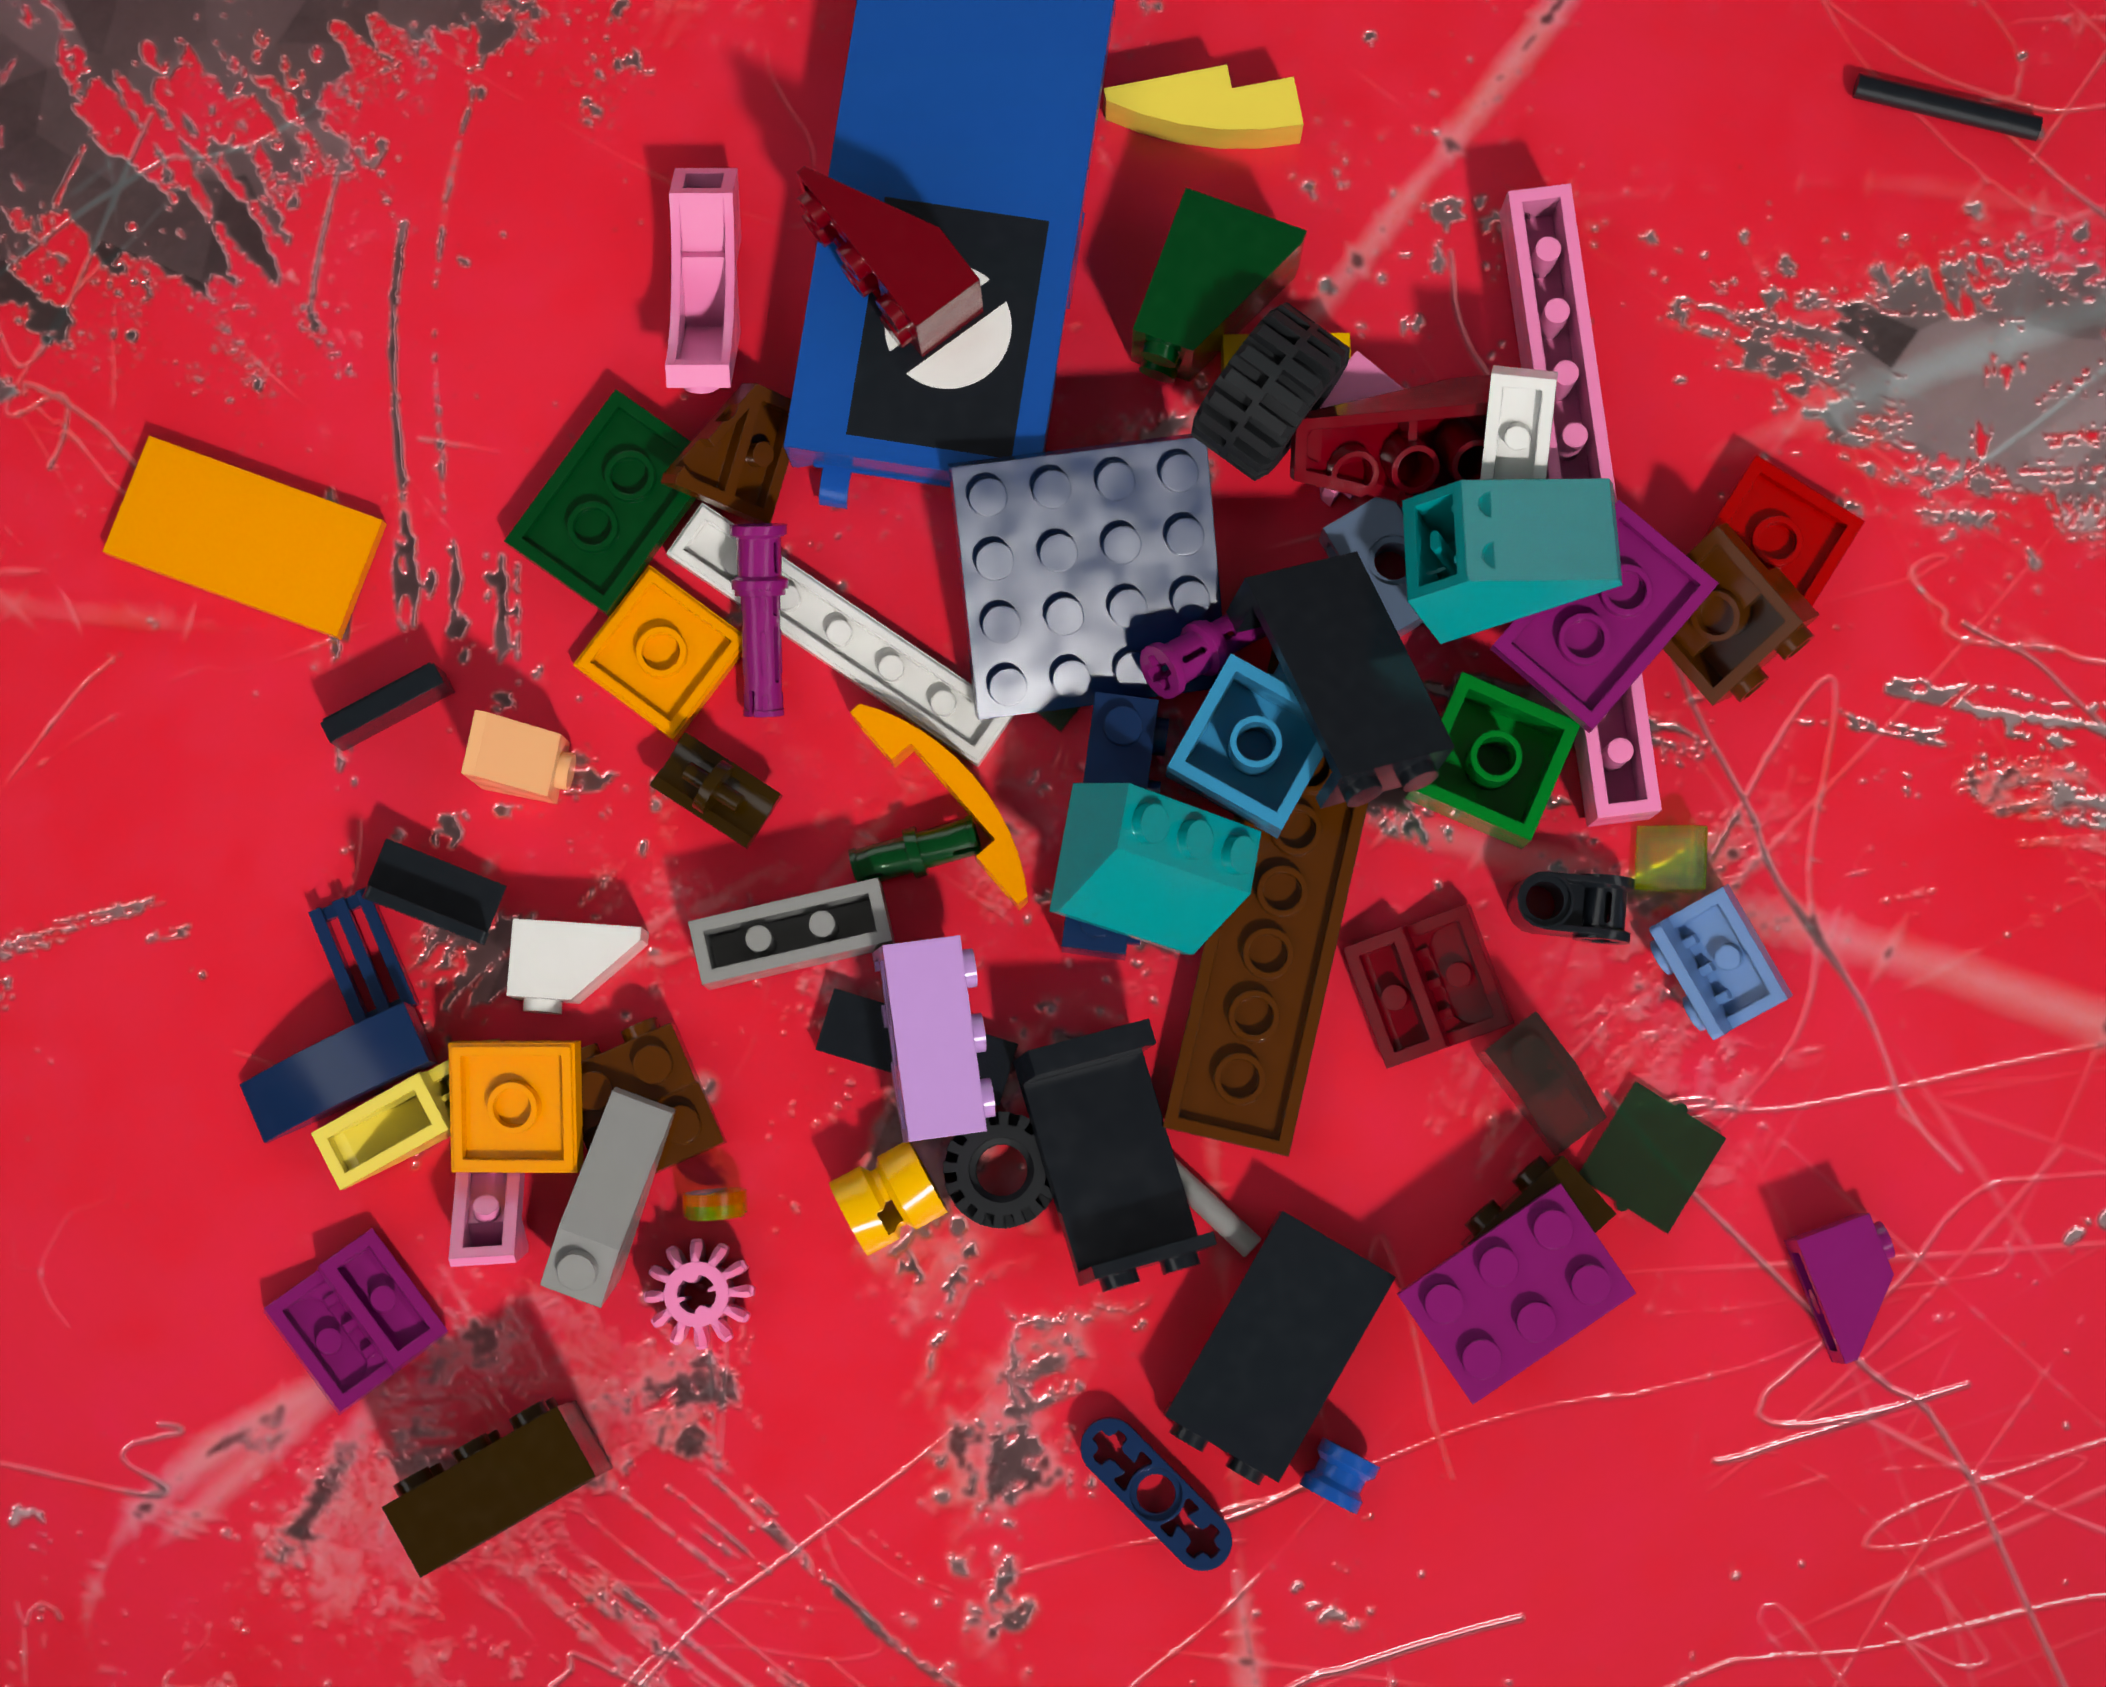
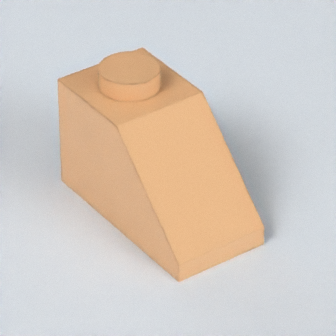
[461,710,576,804]

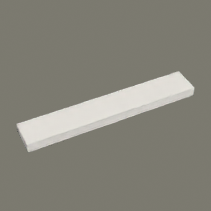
[666,502,1014,767]

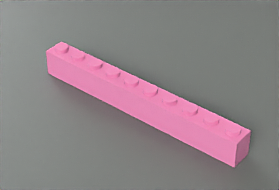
[1499,183,1662,827]

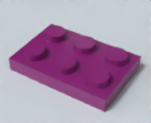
[1490,500,1719,733]
[1397,1183,1636,1404]

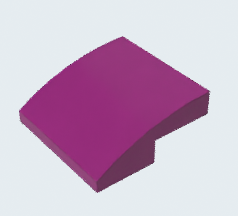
[264,1228,448,1415]

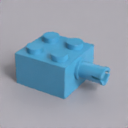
[1165,654,1324,839]

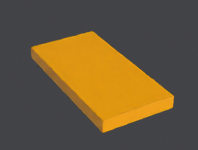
[102,436,387,640]

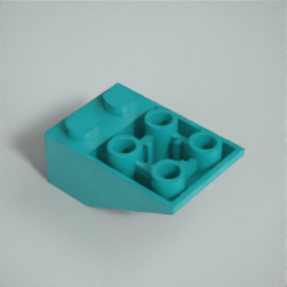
[1402,478,1623,644]

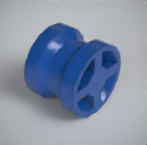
[1299,1437,1380,1514]

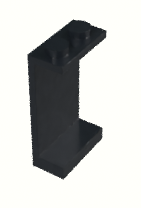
[1226,551,1455,808]
[1013,1018,1217,1292]
[1163,1211,1396,1485]

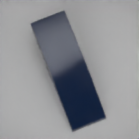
[240,1002,438,1143]

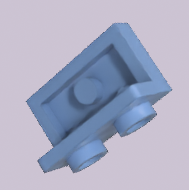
[1649,884,1793,1040]

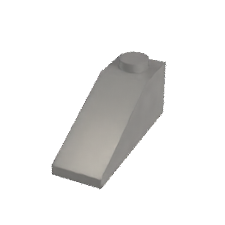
[540,1087,676,1308]

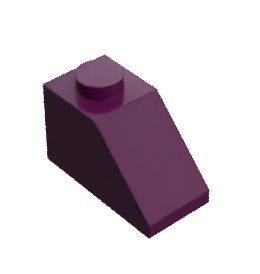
[1784,1213,1895,1364]

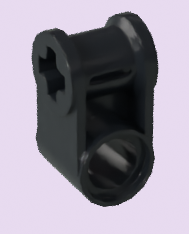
[1507,871,1635,945]

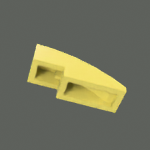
[1103,64,1304,149]
[311,1039,500,1190]

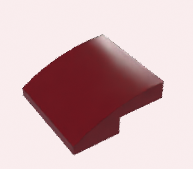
[1343,904,1514,1069]

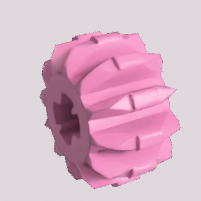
[644,1238,756,1350]

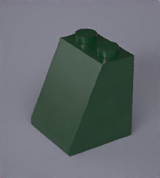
[1131,188,1307,383]

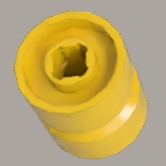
[829,1142,948,1256]

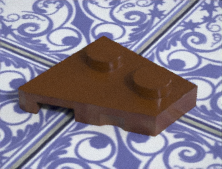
[660,383,791,523]

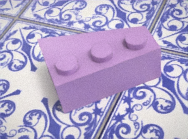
[872,935,996,1143]

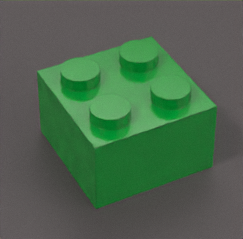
[1404,672,1580,849]

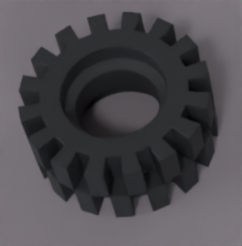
[943,1111,1053,1229]

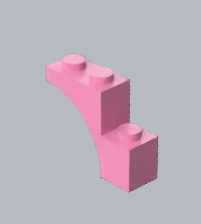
[665,168,742,394]

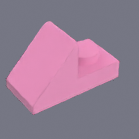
[448,1172,529,1267]

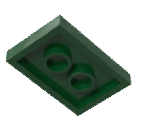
[504,389,696,617]

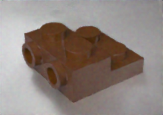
[1663,523,1820,706]
[581,1017,727,1174]

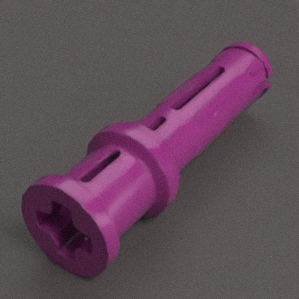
[730,523,789,717]
[1140,614,1266,699]

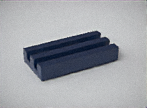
[308,887,420,1024]

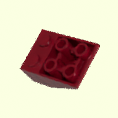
[796,166,984,357]

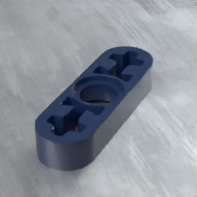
[1081,1417,1232,1571]

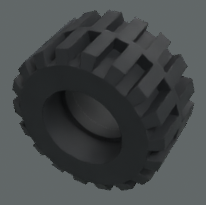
[1191,302,1350,481]

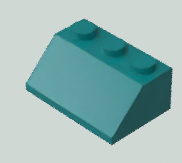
[1049,783,1262,955]

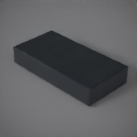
[320,662,455,751]

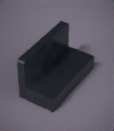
[362,838,506,945]

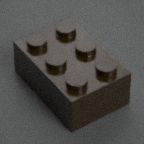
[382,1397,613,1578]

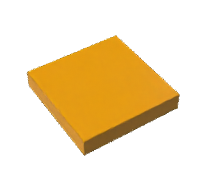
[573,565,742,742]
[448,1041,584,1173]

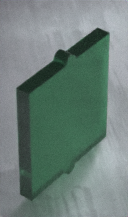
[1579,1081,1726,1234]

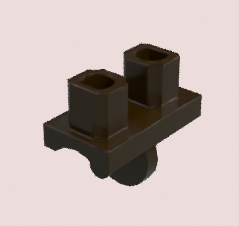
[650,732,782,849]

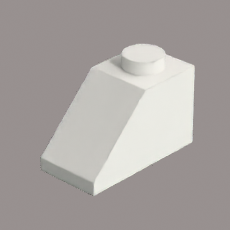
[506,918,649,1014]

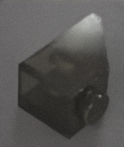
[1476,1011,1607,1156]

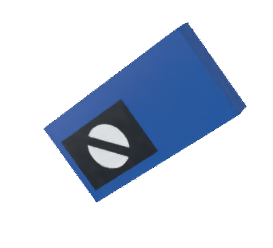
[784,0,1116,509]

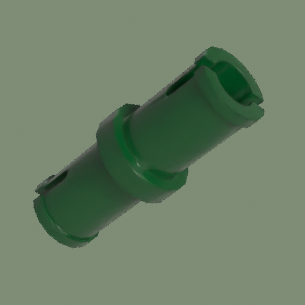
[848,815,982,882]

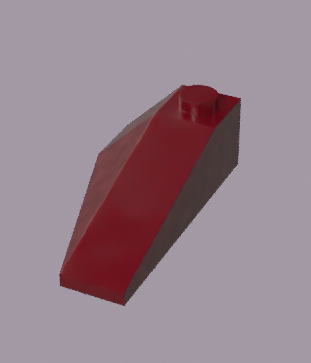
[1290,375,1491,507]

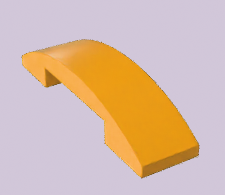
[850,704,1028,910]

